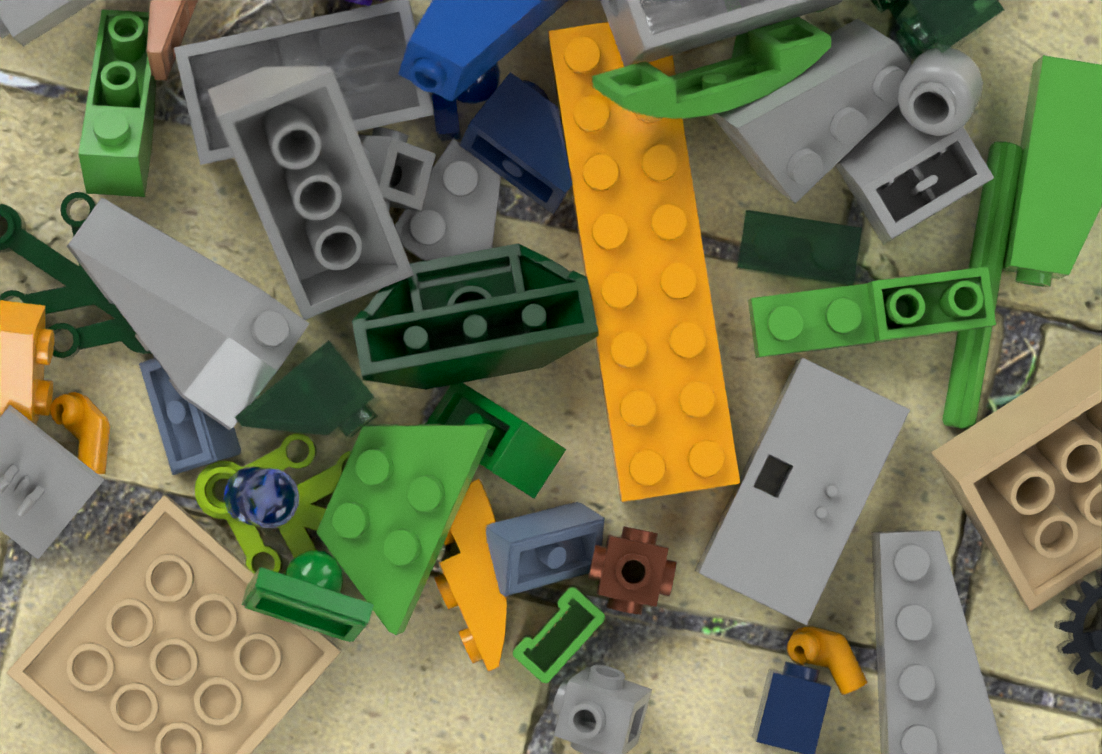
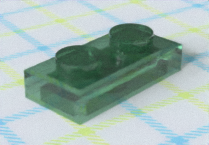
[736,210,862,286]

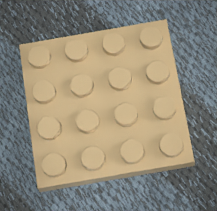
[6,495,342,754]

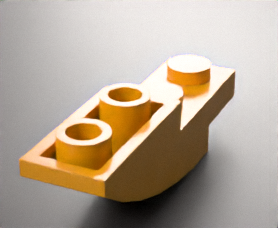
[434,479,508,672]

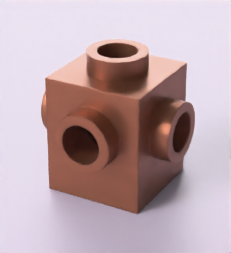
[588,526,677,615]

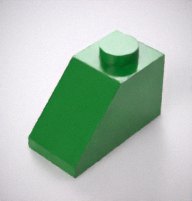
[425,383,566,499]

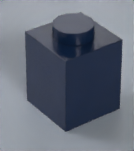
[752,661,831,754]

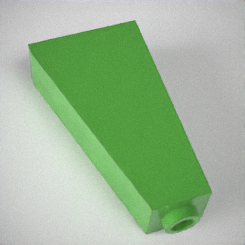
[1002,55,1102,287]

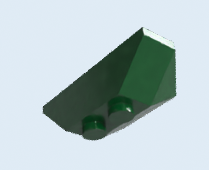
[352,243,599,390]

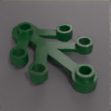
[0,192,152,359]

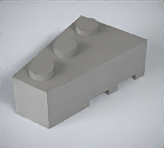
[712,19,911,204]

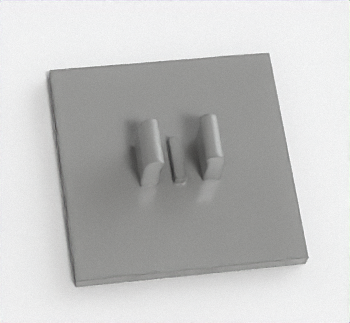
[0,405,104,559]

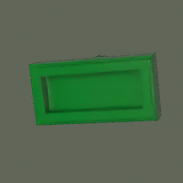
[241,550,374,643]

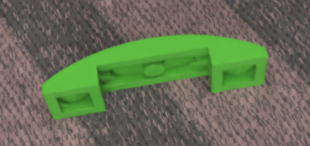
[592,17,831,118]

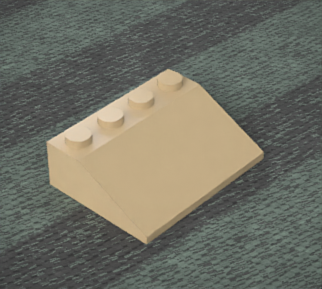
[931,343,1102,612]

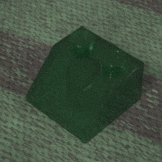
[234,341,381,438]

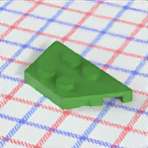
[316,424,495,635]

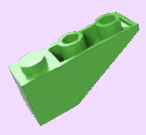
[78,9,157,197]

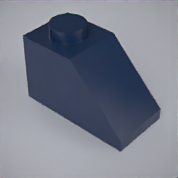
[459,72,573,215]

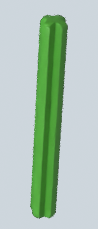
[942,141,1023,430]

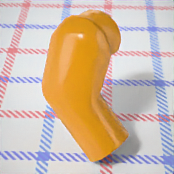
[50,392,110,474]
[787,626,868,695]

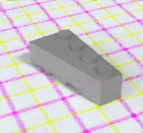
[872,530,1005,754]

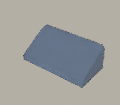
[139,358,241,475]
[486,502,605,596]

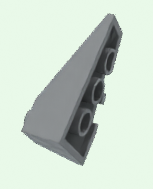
[67,198,309,430]

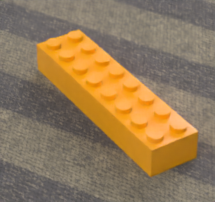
[548,22,740,502]

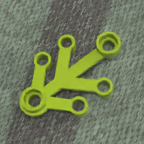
[195,433,352,574]

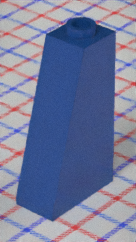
[398,0,569,101]

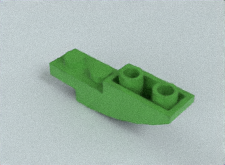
[748,266,996,358]

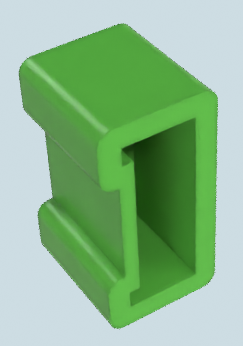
[513,586,605,683]

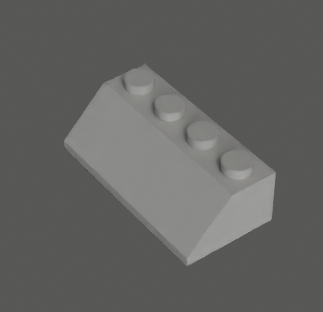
[207,66,414,320]

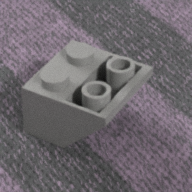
[835,105,994,245]

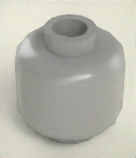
[898,47,983,136]

